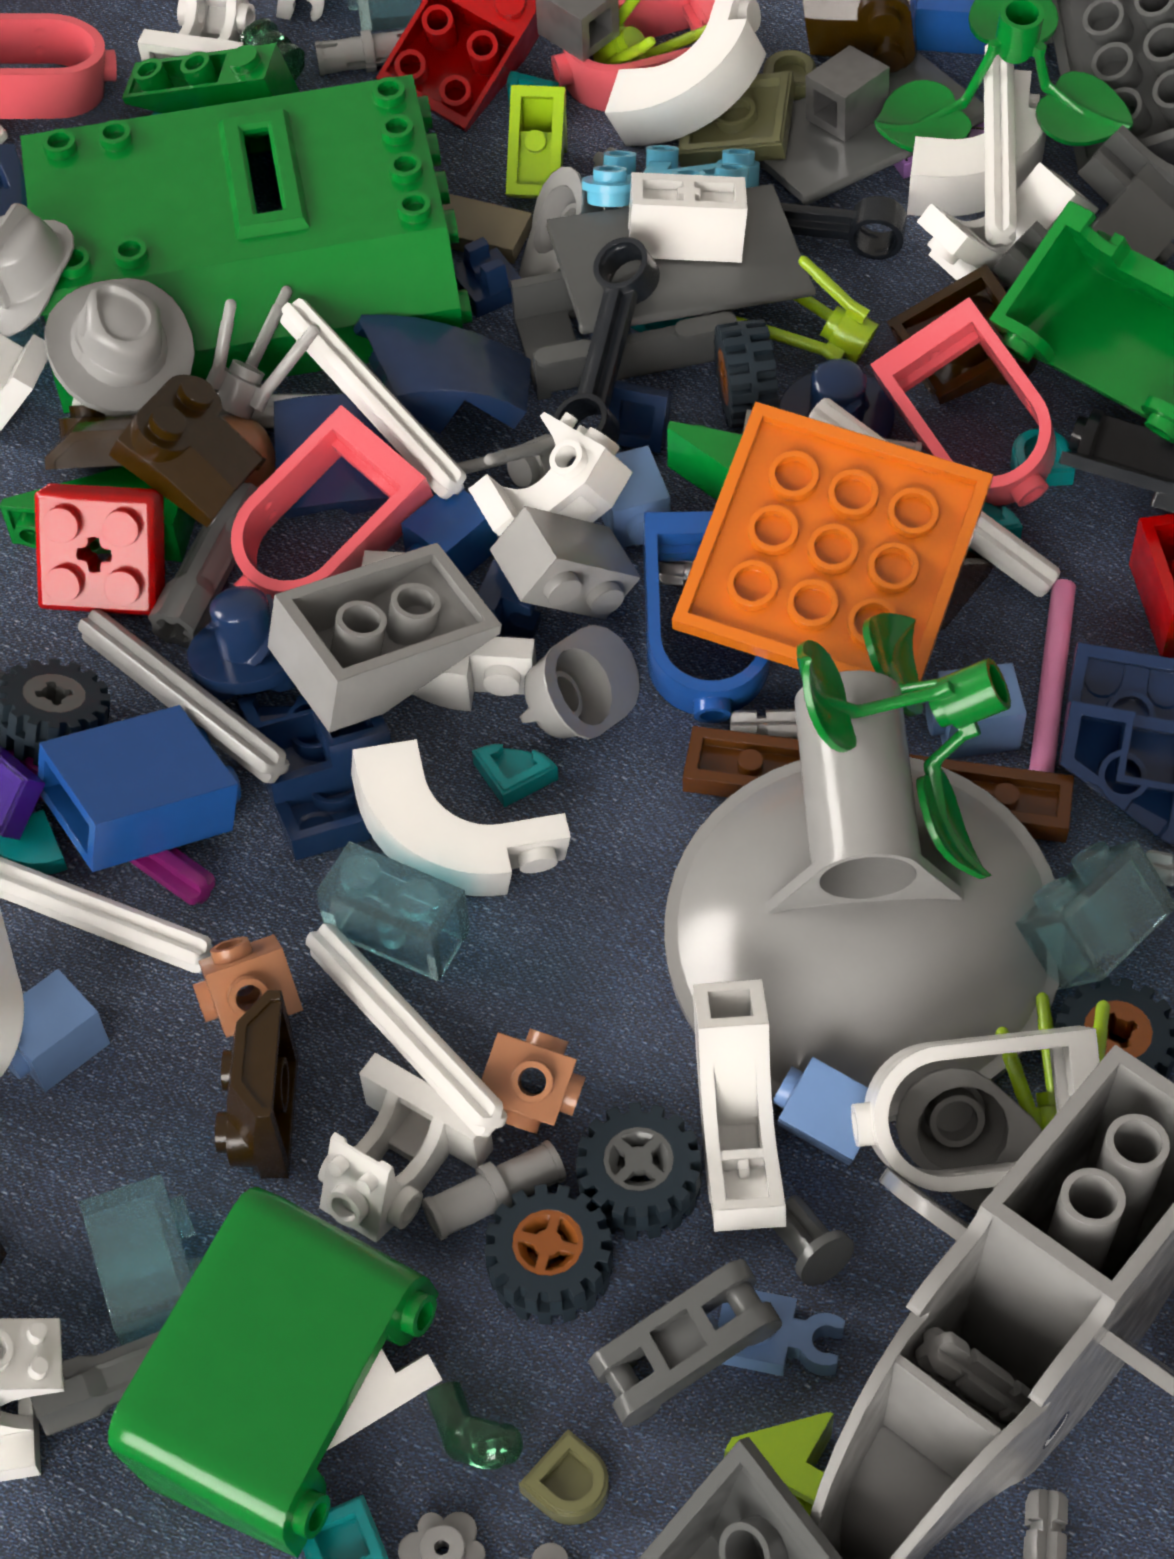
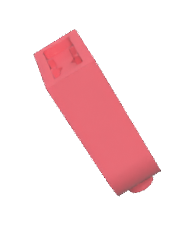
[551,0,715,112]
[0,13,117,119]
[870,297,1056,507]
[231,405,434,599]

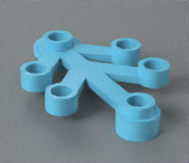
[582,145,760,207]

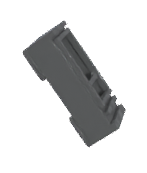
[510,271,737,400]

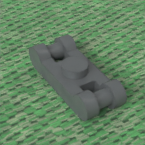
[588,1259,782,1427]

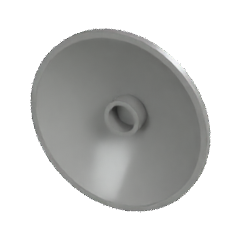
[664,670,1066,1122]

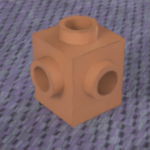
[193,934,303,1038]
[481,1028,586,1134]

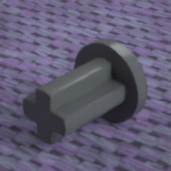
[773,1195,854,1286]

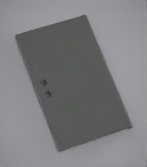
[758,52,984,205]
[546,184,816,334]

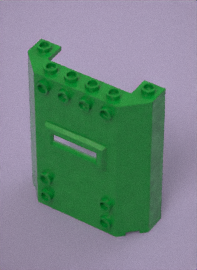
[20,74,472,413]

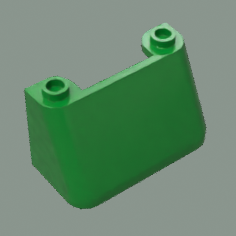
[989,200,1174,443]
[108,1187,439,1558]

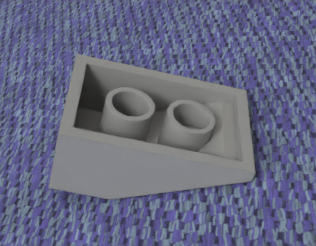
[268,543,502,733]

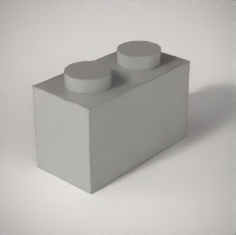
[490,506,641,619]

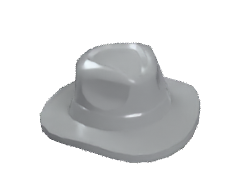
[44,278,195,416]

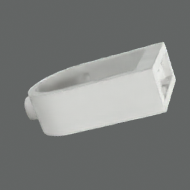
[851,1025,1100,1192]

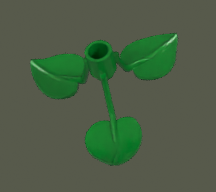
[874,0,1133,152]
[796,613,1011,879]

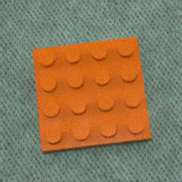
[672,401,993,682]

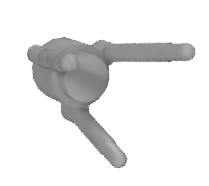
[206,286,320,419]
[457,434,569,538]

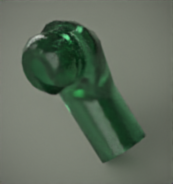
[426,1381,523,1470]

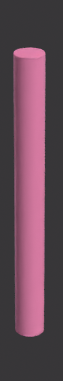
[1029,579,1076,773]

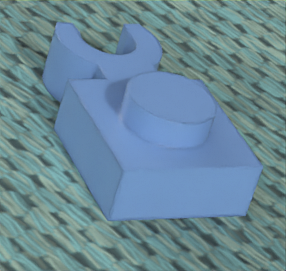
[718,1290,845,1376]

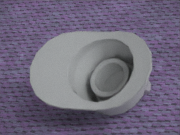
[519,167,605,278]
[0,203,74,337]
[519,625,640,740]
[895,1067,1043,1211]

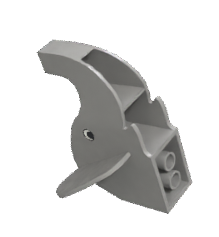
[810,1044,1174,1559]

